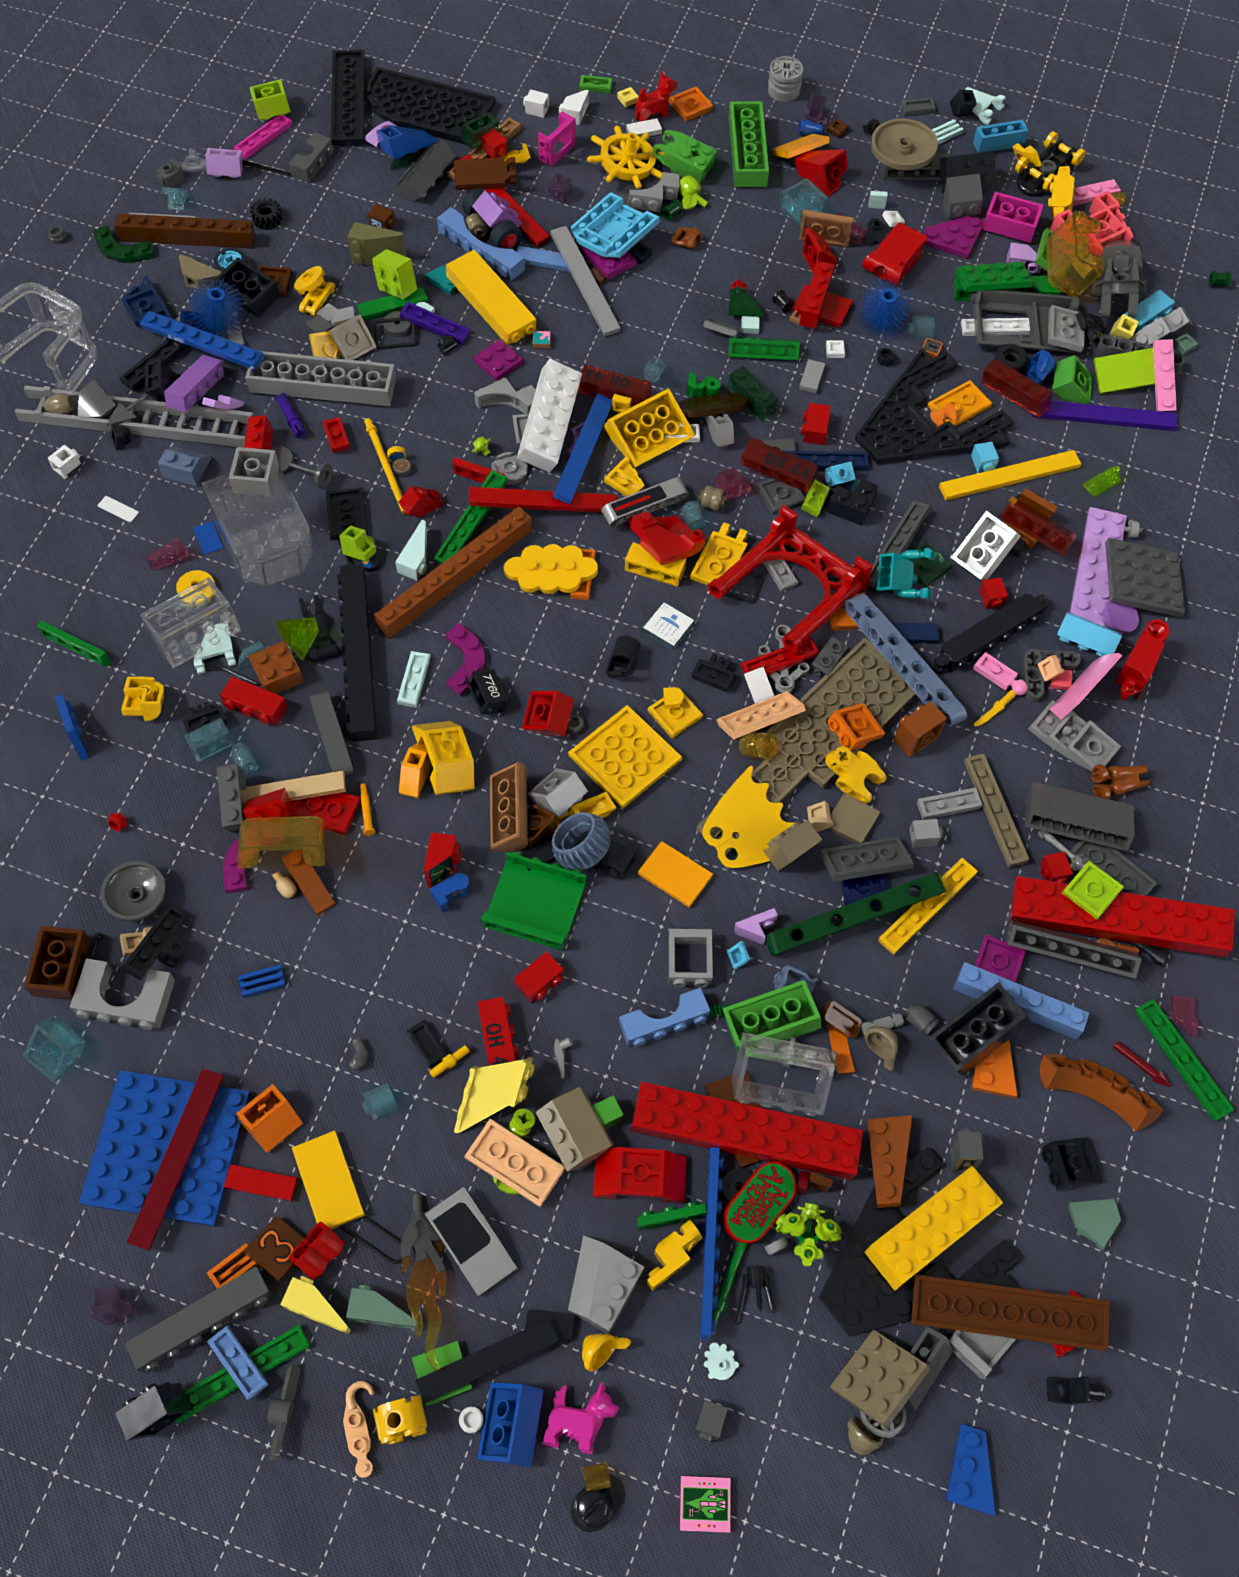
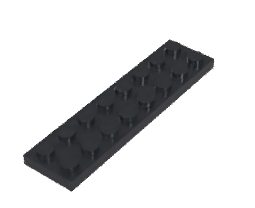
[331,50,365,145]

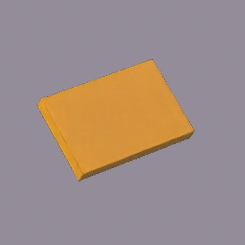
[771,134,830,159]
[928,380,992,427]
[638,841,713,908]

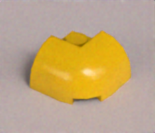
[121,677,164,721]

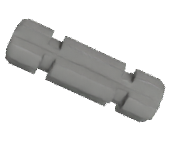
[861,1013,904,1035]

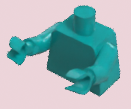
[877,548,935,599]

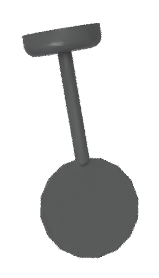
[271,446,333,489]

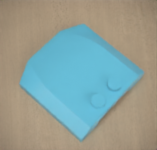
[571,192,660,258]

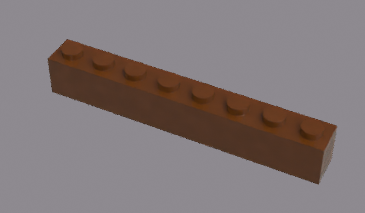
[114,214,256,249]

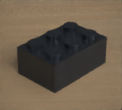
[940,151,996,193]
[214,257,281,318]

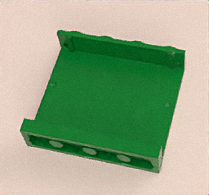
[481,852,586,951]

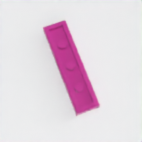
[234,115,293,159]

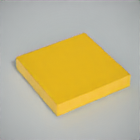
[647,687,703,738]

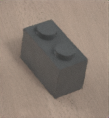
[949,1129,983,1173]

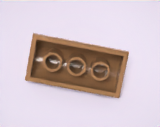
[490,762,528,852]

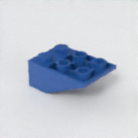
[376,125,438,159]

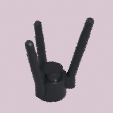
[735,1265,775,1324]

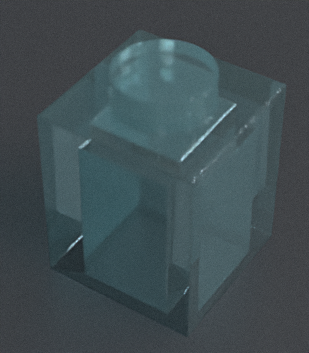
[908,315,935,341]
[362,1083,398,1120]

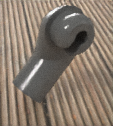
[349,1037,369,1071]

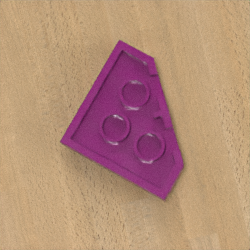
[923,216,984,259]

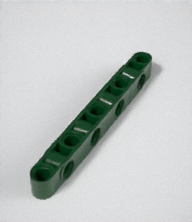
[765,872,947,956]

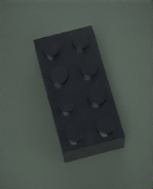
[929,982,1031,1076]

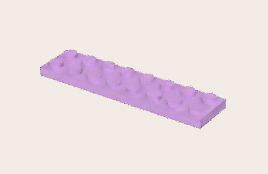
[1070,507,1127,628]

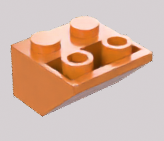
[236,1084,303,1153]

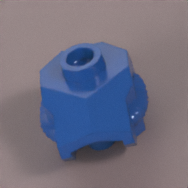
[1026,349,1055,387]

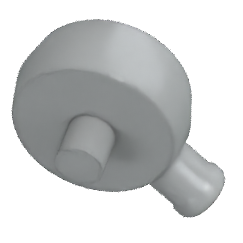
[1124,519,1143,538]

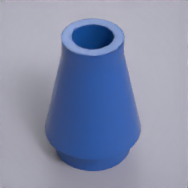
[798,119,823,136]

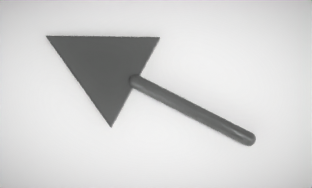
[107,394,150,426]

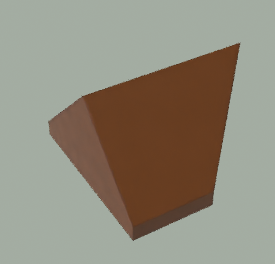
[528,804,556,850]

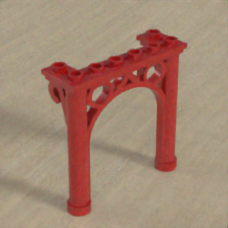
[708,505,873,653]

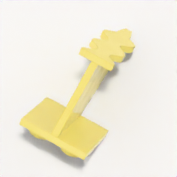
[454,1057,535,1133]

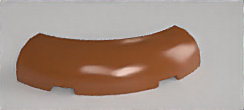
[1040,1054,1163,1131]

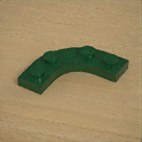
[92,226,155,263]

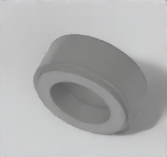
[764,1237,788,1255]

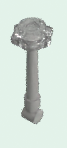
[1038,830,1087,871]

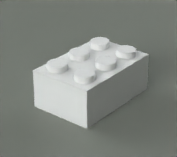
[951,511,1021,581]

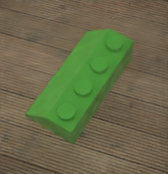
[722,980,821,1057]

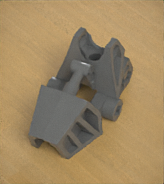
[1092,240,1147,318]

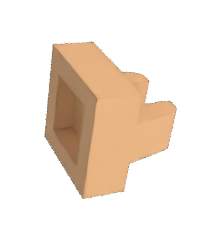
[1038,655,1065,682]

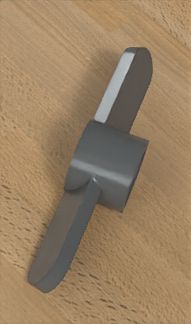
[267,1364,300,1462]

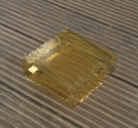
[582,1462,611,1491]

